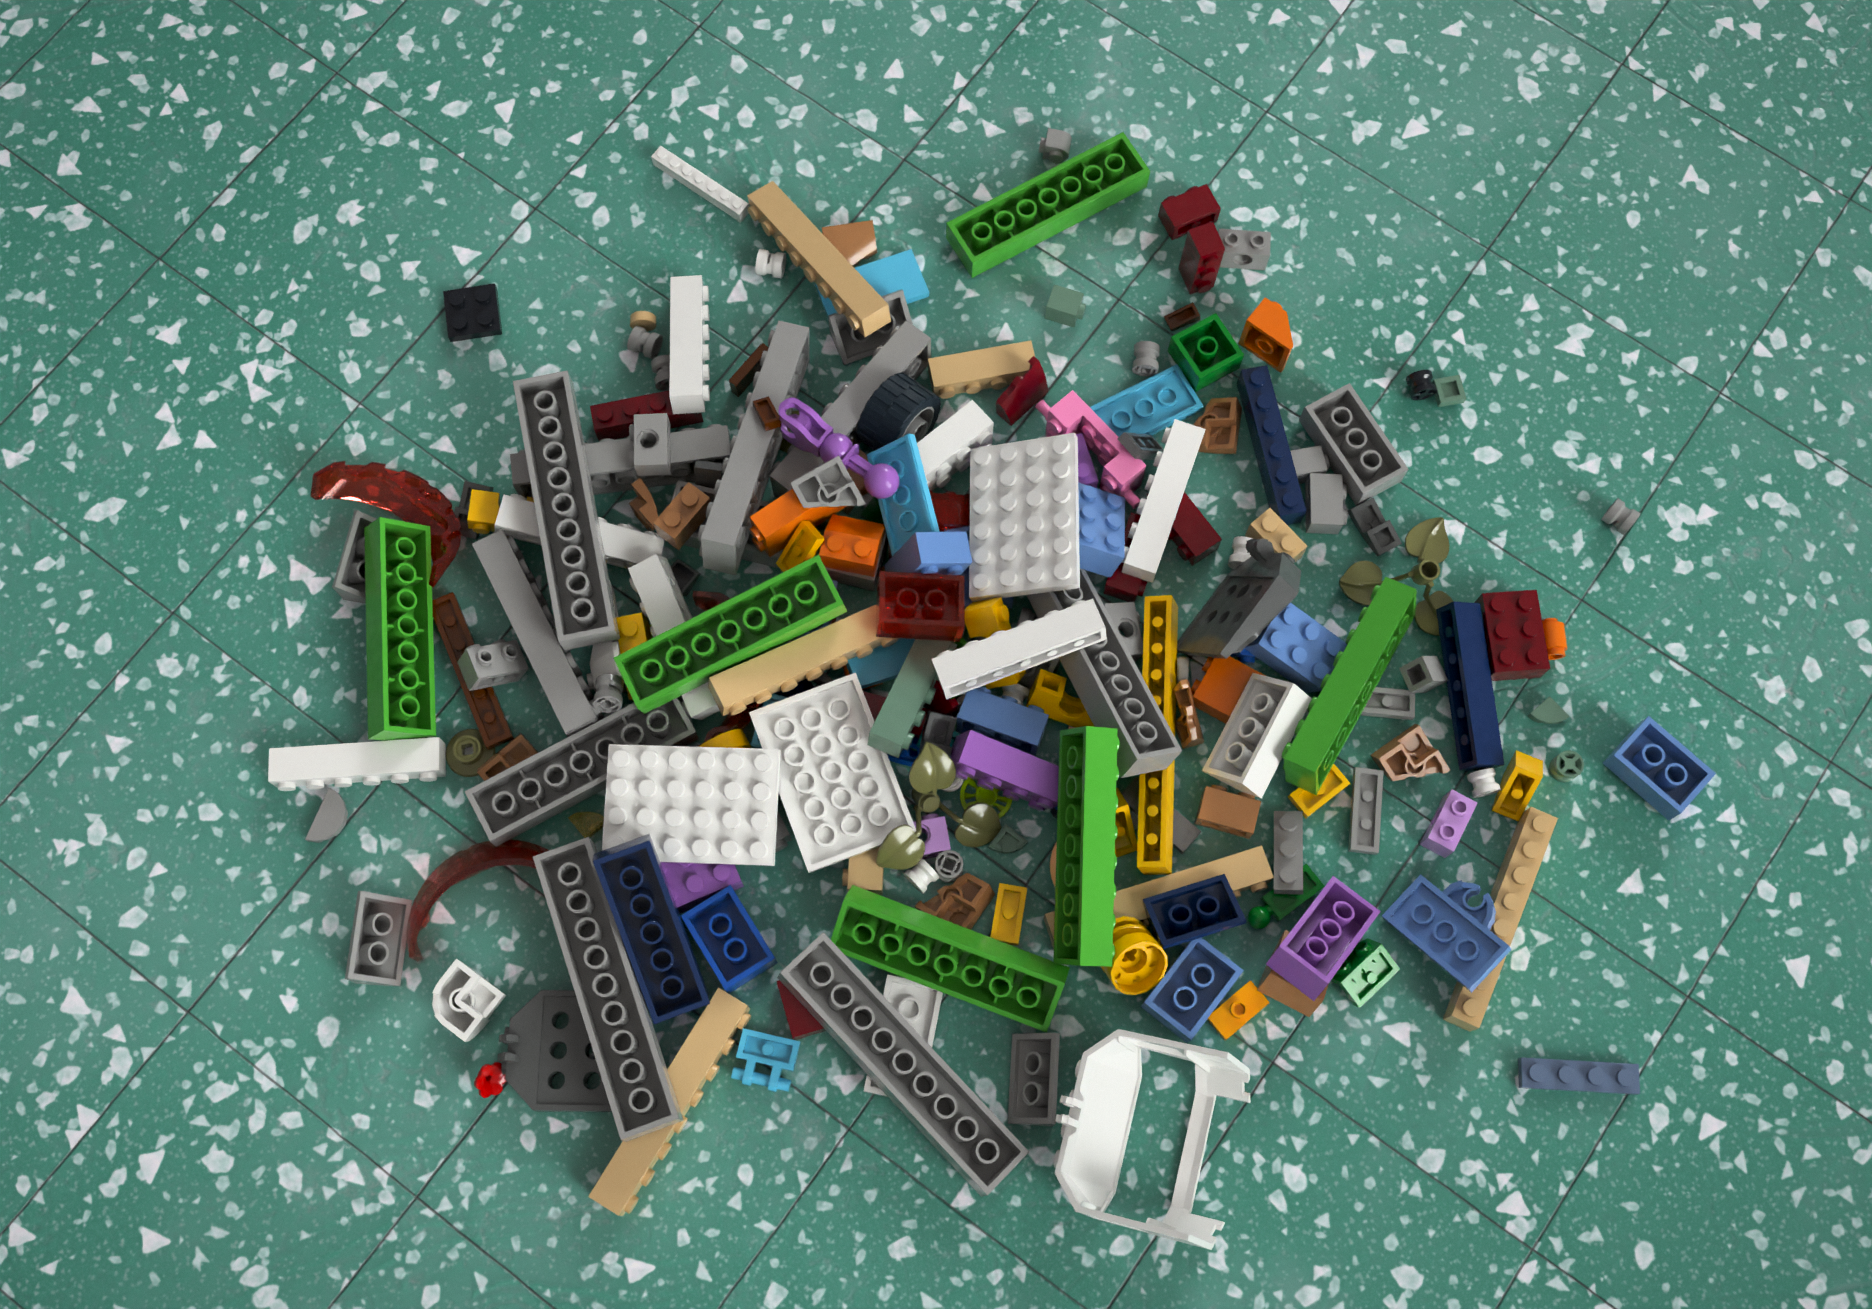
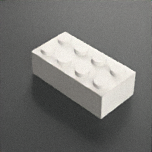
[917,400,994,495]

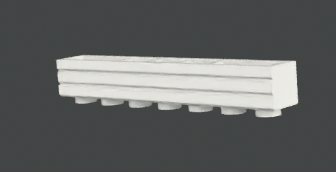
[651,146,749,223]

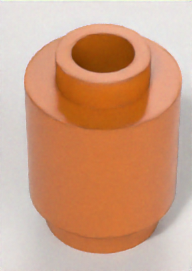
[1542,618,1567,660]

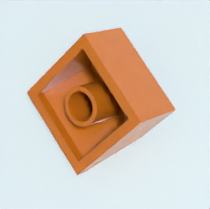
[1238,297,1293,373]
[819,514,885,577]

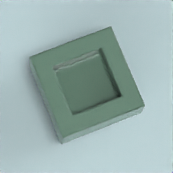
[1432,375,1467,407]

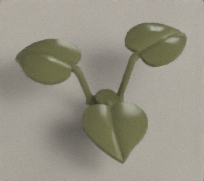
[1339,517,1453,636]
[876,742,1002,870]

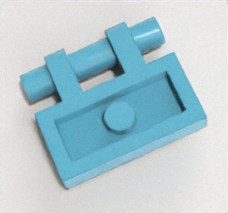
[731,1028,801,1092]

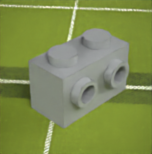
[457,639,529,691]

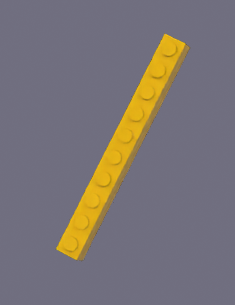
[1137,595,1178,875]

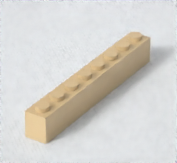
[747,181,891,337]
[708,589,926,716]
[1443,807,1558,1032]
[1043,845,1274,949]
[588,987,751,1216]

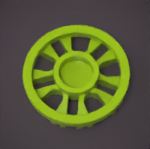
[960,777,1012,819]

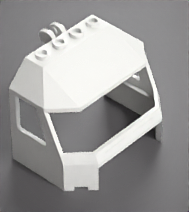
[1054,1029,1250,1250]

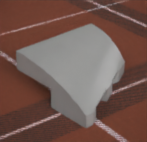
[789,456,866,508]

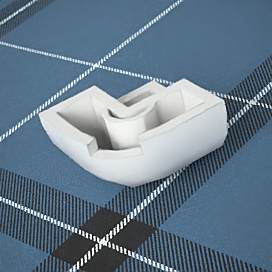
[432,959,506,1042]

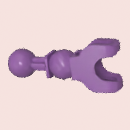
[778,397,899,499]

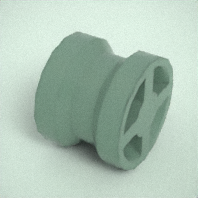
[1549,750,1584,783]

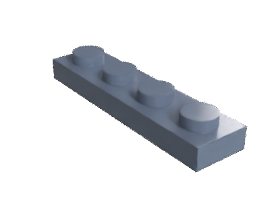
[1518,1057,1640,1095]

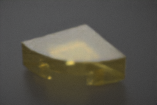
[568,812,604,838]

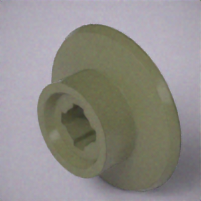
[446,729,496,777]

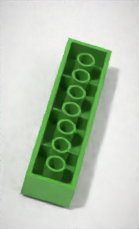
[946,132,1150,278]
[364,517,436,741]
[613,554,848,714]
[1282,577,1417,795]
[1053,726,1120,967]
[831,885,1070,1033]

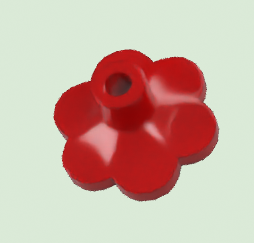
[474,1062,507,1098]

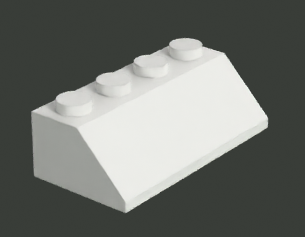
[1202,673,1312,798]

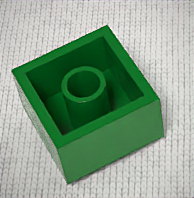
[1167,313,1244,392]

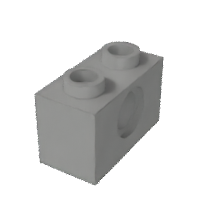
[1218,229,1271,270]
[629,413,671,476]
[1104,602,1143,662]

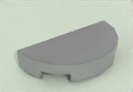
[305,788,348,843]

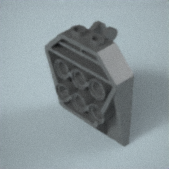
[1177,539,1301,659]
[497,990,612,1112]

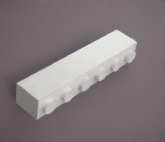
[669,275,710,414]
[1122,419,1206,583]
[495,494,665,569]
[628,554,720,720]
[932,598,1107,700]
[268,737,446,791]

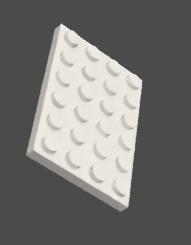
[969,433,1080,602]
[749,673,916,873]
[602,744,781,866]

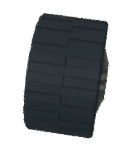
[857,373,941,451]

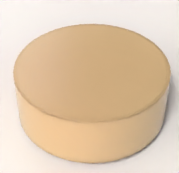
[630,311,656,331]

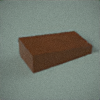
[1164,302,1200,332]
[752,396,781,431]

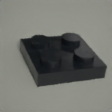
[443,283,502,342]

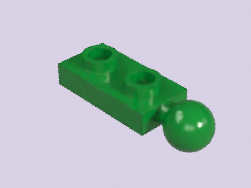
[1248,864,1325,929]

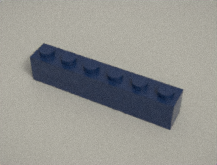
[1236,365,1306,525]
[1436,602,1504,771]

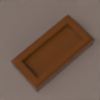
[729,343,769,397]

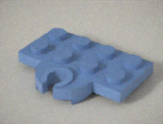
[1382,874,1511,993]

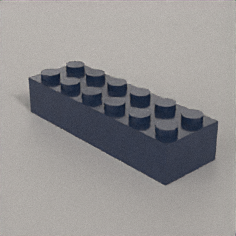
[593,834,710,1025]

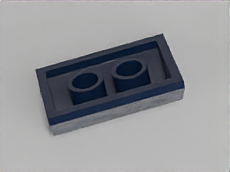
[1143,874,1246,949]

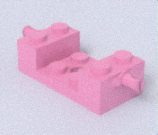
[1035,390,1146,509]

